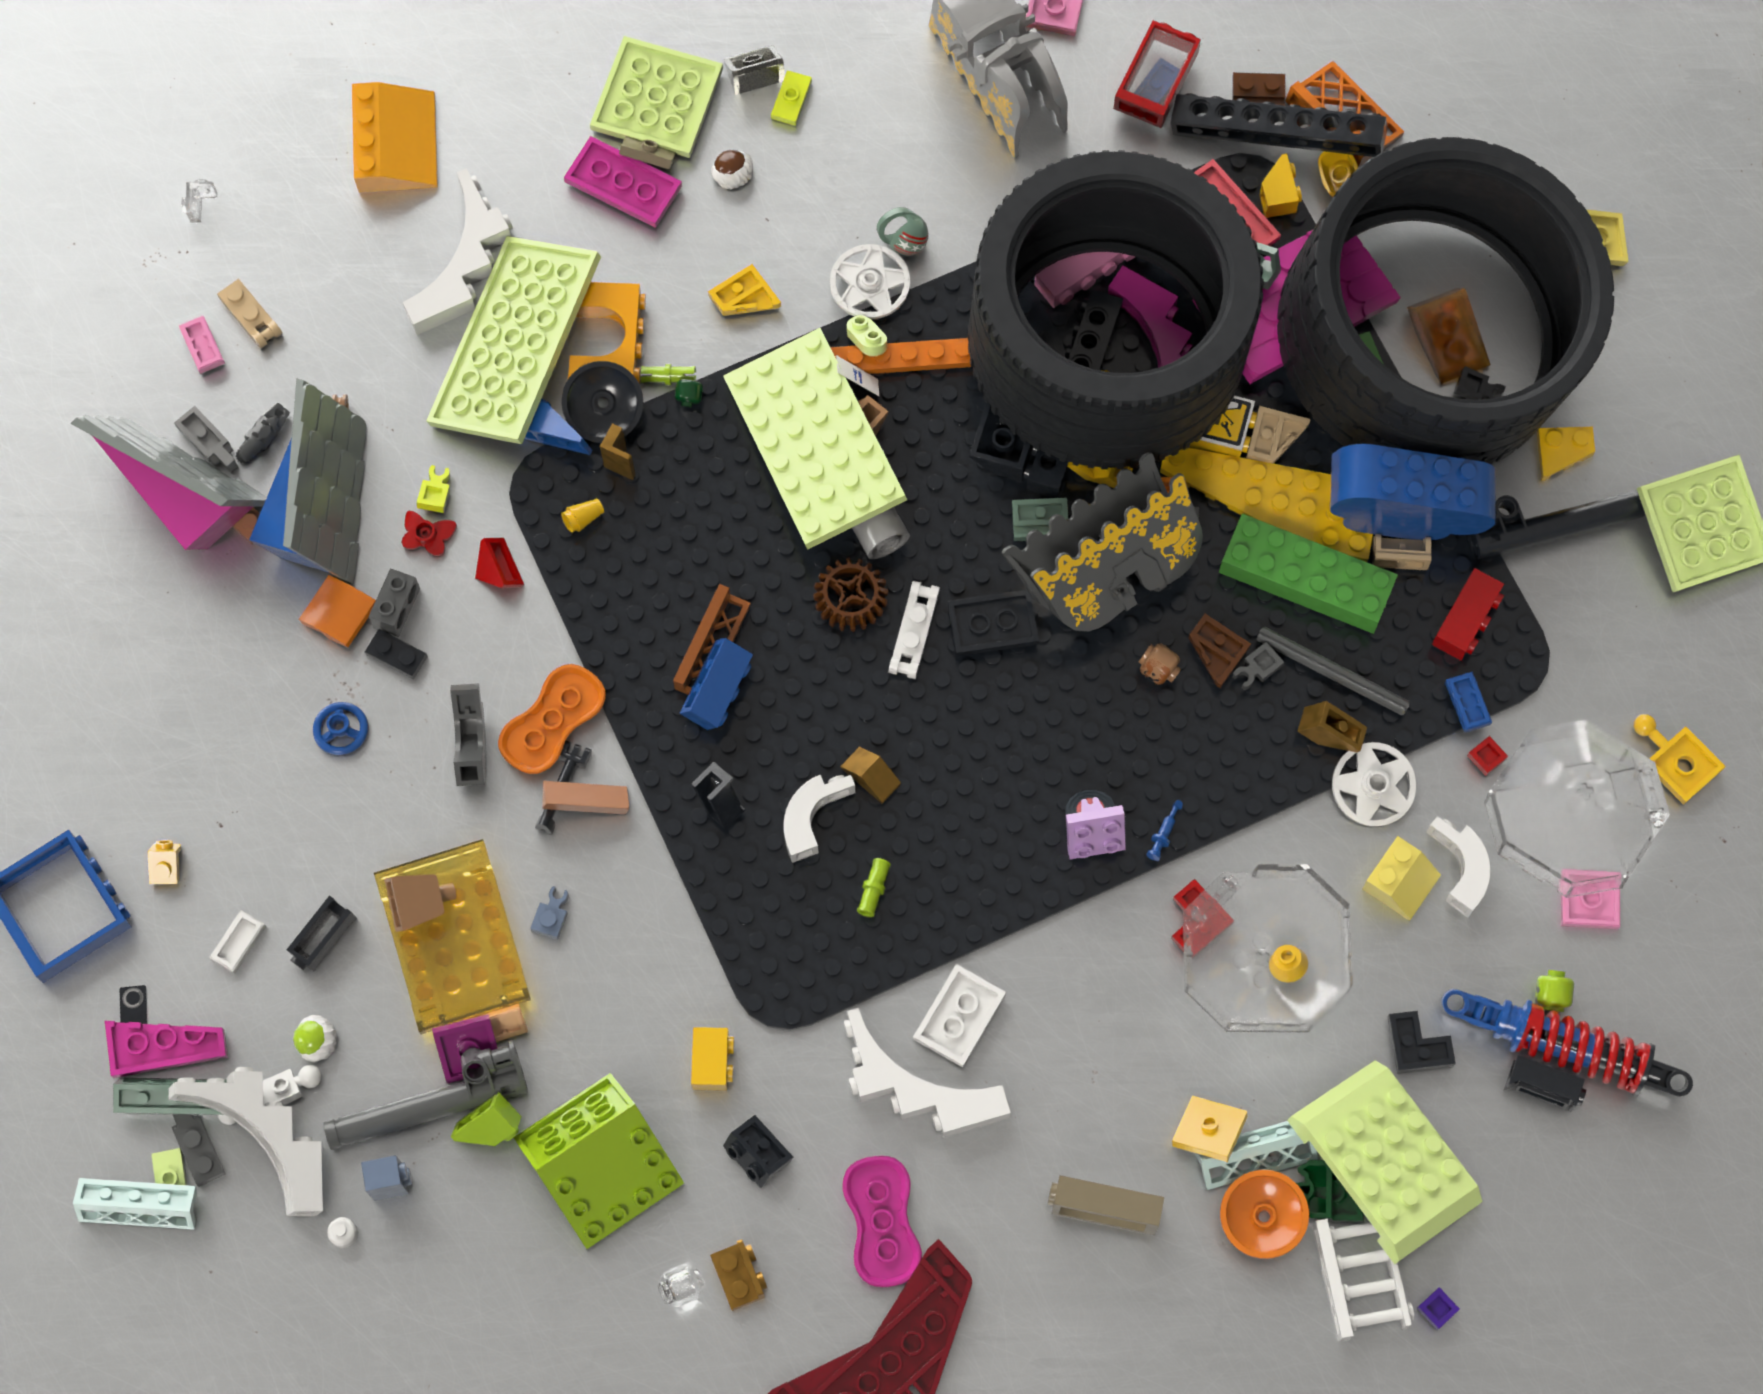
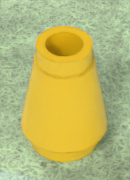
[561,498,604,532]

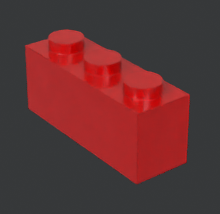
[1432,568,1504,661]

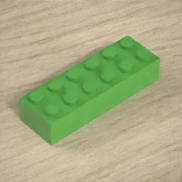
[1219,514,1398,634]

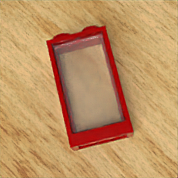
[1113,20,1201,128]

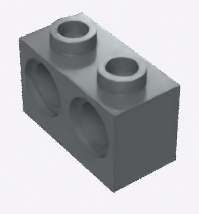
[369,568,420,637]

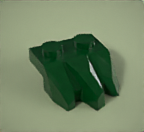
[1296,1160,1364,1223]

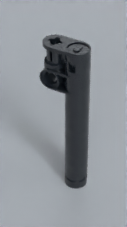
[1466,490,1646,560]

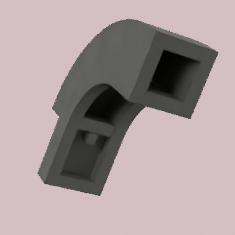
[450,683,486,786]

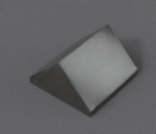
[723,45,785,95]

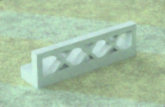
[1196,1121,1319,1190]
[73,1178,197,1230]

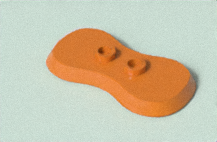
[498,664,606,774]

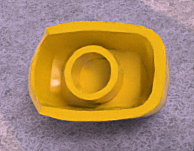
[1318,152,1358,198]

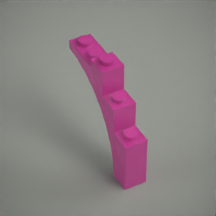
[1108,266,1193,368]

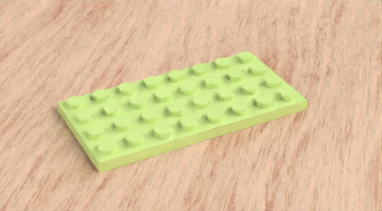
[426,236,601,444]
[723,328,907,549]

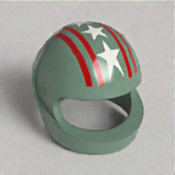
[876,207,929,256]

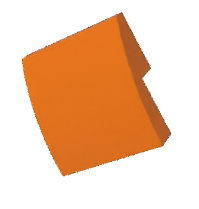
[298,575,376,648]

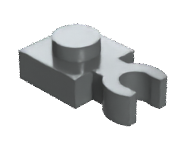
[1233,642,1284,690]

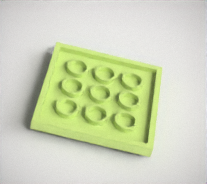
[590,36,723,158]
[1636,455,1763,592]

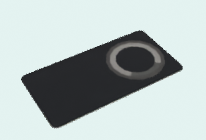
[119,985,147,1024]

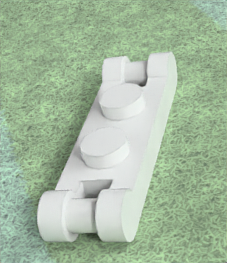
[888,581,940,679]

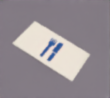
[836,355,879,396]

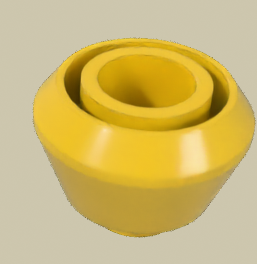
[1269,945,1308,983]

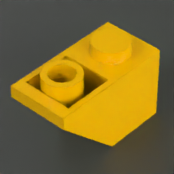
[1259,154,1302,218]

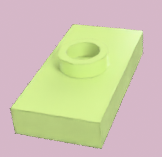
[151,1148,187,1185]

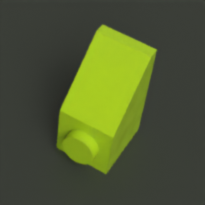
[451,1092,522,1146]

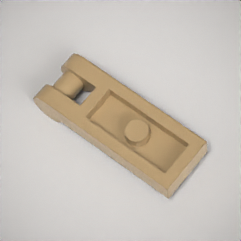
[217,278,283,349]

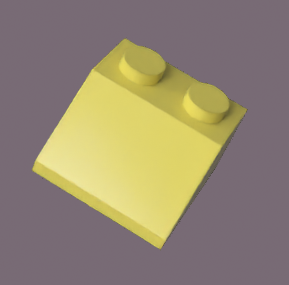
[1362,836,1441,921]

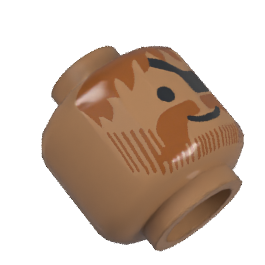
[1138,643,1181,685]

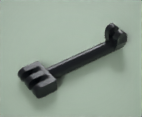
[535,740,592,835]

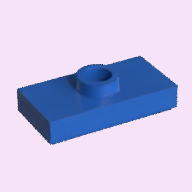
[1445,672,1492,733]

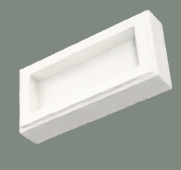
[209,910,266,974]

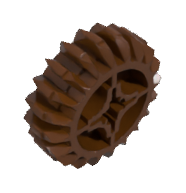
[813,557,888,632]

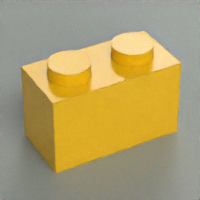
[691,1027,734,1091]

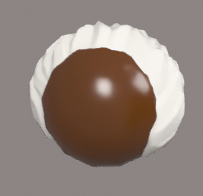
[711,150,753,190]

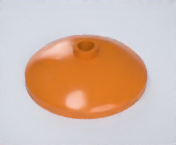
[1220,1170,1309,1259]

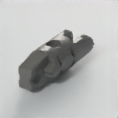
[236,403,290,463]

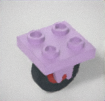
[1066,790,1126,859]

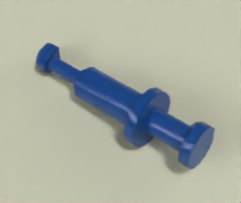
[1147,800,1183,861]

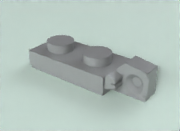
[174,406,238,473]

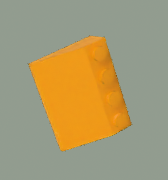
[352,82,438,193]

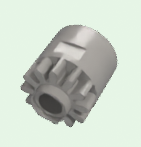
[852,507,910,559]

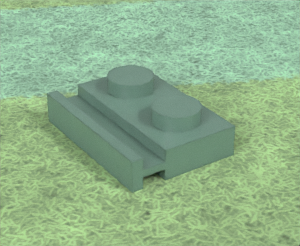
[1012,498,1068,541]

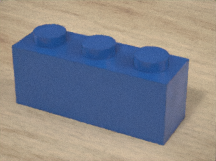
[679,638,753,730]

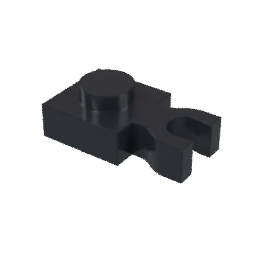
[1454,366,1506,400]

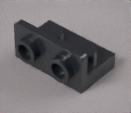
[723,1115,794,1188]

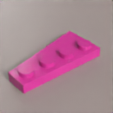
[104,1020,228,1078]

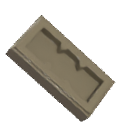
[619,136,676,169]

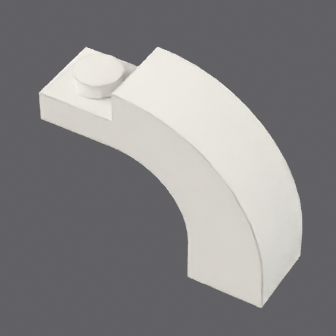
[784,775,855,863]
[1426,816,1490,918]

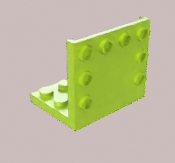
[514,1073,684,1249]

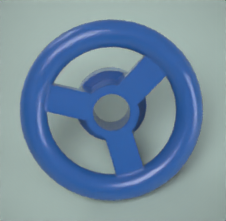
[313,702,368,755]

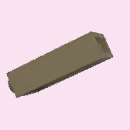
[1047,1175,1164,1235]

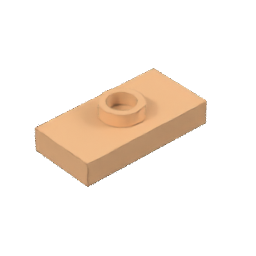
[470,1003,528,1042]

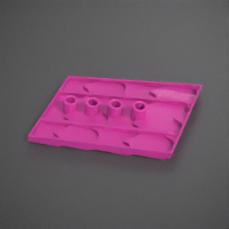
[1192,230,1401,384]

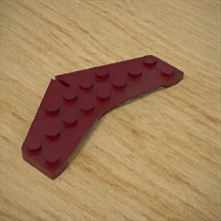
[768,1239,972,1394]

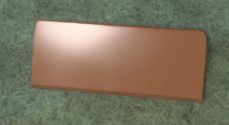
[542,781,629,815]

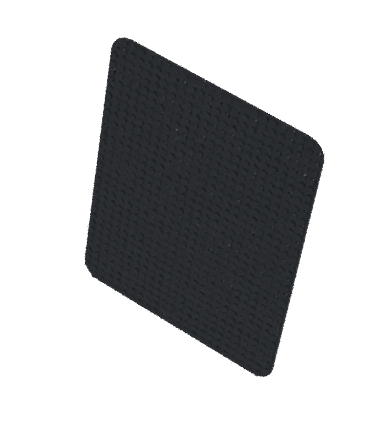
[509,153,1550,1030]

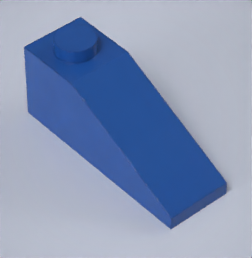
[524,399,593,455]

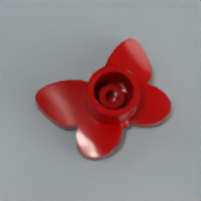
[401,510,457,556]

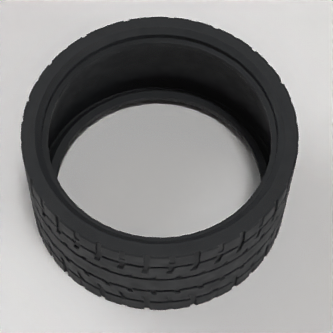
[1277,137,1614,464]

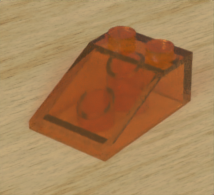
[1407,288,1491,384]

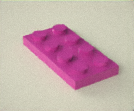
[564,136,682,228]

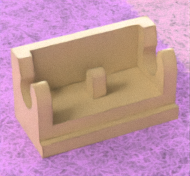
[1372,534,1431,570]

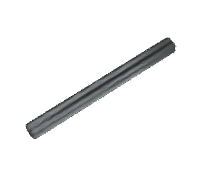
[1257,627,1410,715]

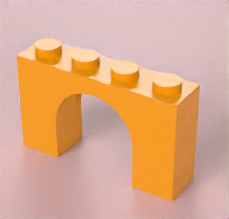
[568,282,646,384]

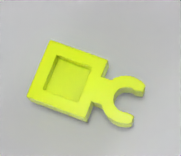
[416,465,450,513]

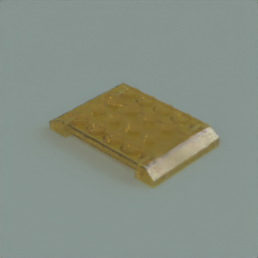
[374,839,531,1035]

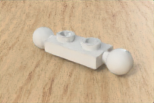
[217,1065,321,1125]

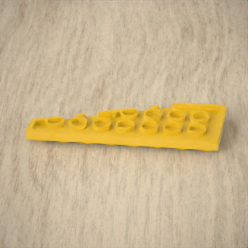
[1160,448,1373,562]

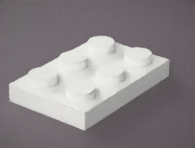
[913,964,1006,1068]

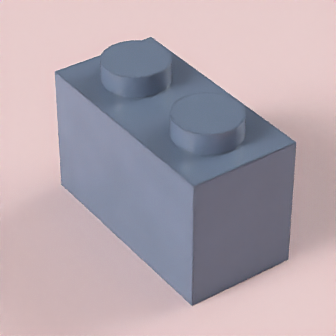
[361,1155,412,1201]

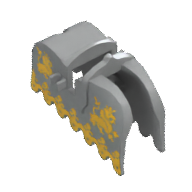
[929,0,1068,158]

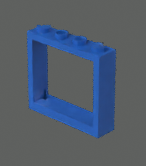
[0,830,132,983]

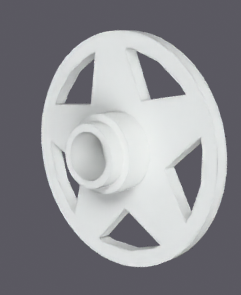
[830,244,910,319]
[1332,742,1416,827]

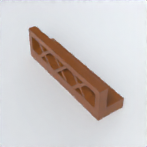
[673,584,751,695]

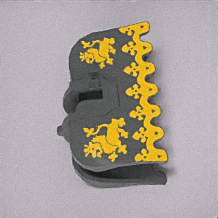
[1002,452,1203,631]

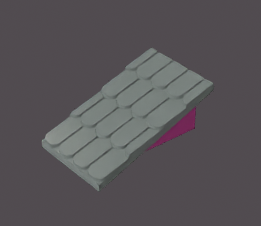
[70,415,267,550]

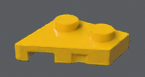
[708,264,781,316]
[1537,426,1595,481]

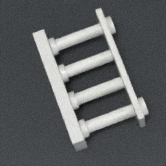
[1312,1219,1414,1342]

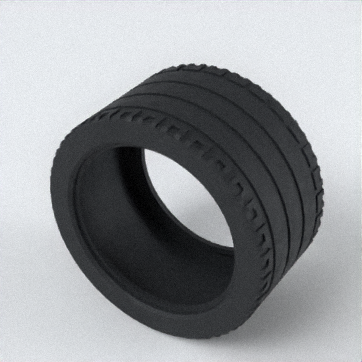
[968,150,1264,470]

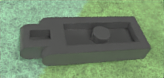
[172,1114,225,1187]

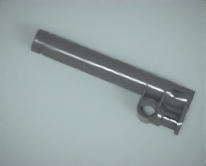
[323,1040,528,1150]

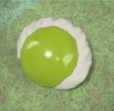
[293,1015,337,1062]

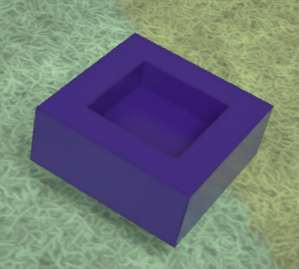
[1417,1287,1460,1330]

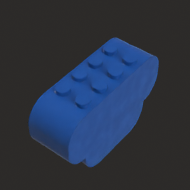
[1330,444,1496,540]

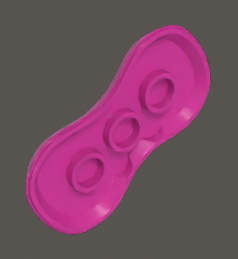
[842,1156,922,1287]

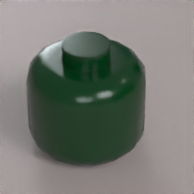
[675,379,703,408]

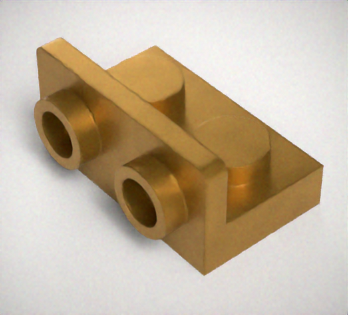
[710,1239,767,1311]

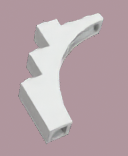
[403,168,513,335]
[843,1008,1011,1138]
[169,1067,323,1216]

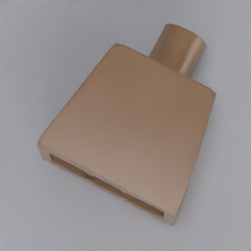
[384,874,456,932]

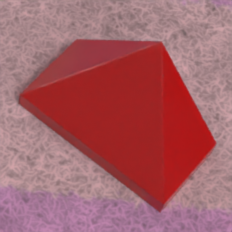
[475,538,524,588]

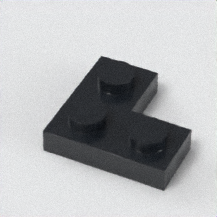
[1387,1011,1456,1073]

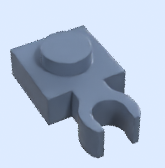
[530,886,569,940]

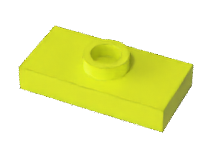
[771,70,812,126]

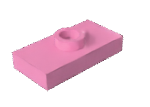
[179,315,225,374]

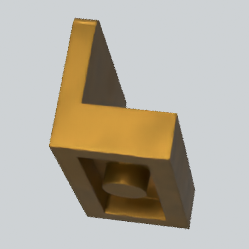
[600,423,636,480]

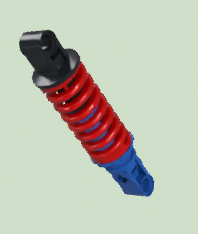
[1441,989,1693,1097]

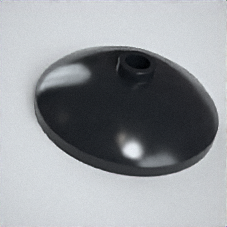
[561,361,643,443]

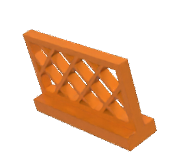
[1285,61,1404,168]

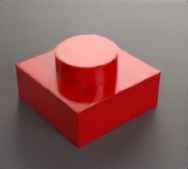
[1467,735,1508,776]

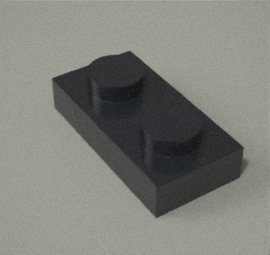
[365,629,428,680]

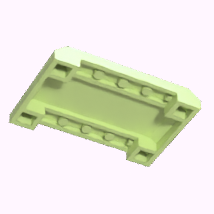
[1287,1060,1483,1264]

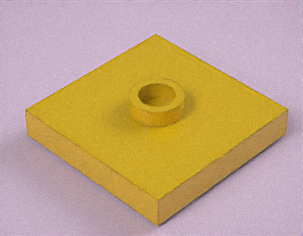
[1172,1096,1248,1162]

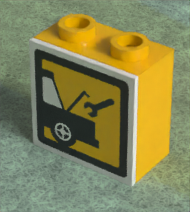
[1189,396,1257,457]

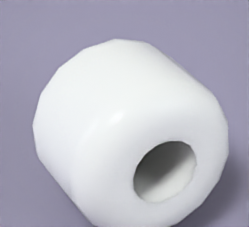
[327,1217,358,1248]

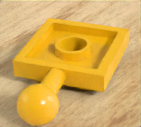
[1633,714,1726,805]

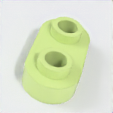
[847,315,887,356]

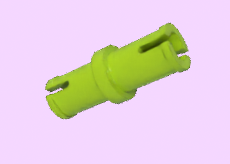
[641,364,696,385]
[857,858,891,917]

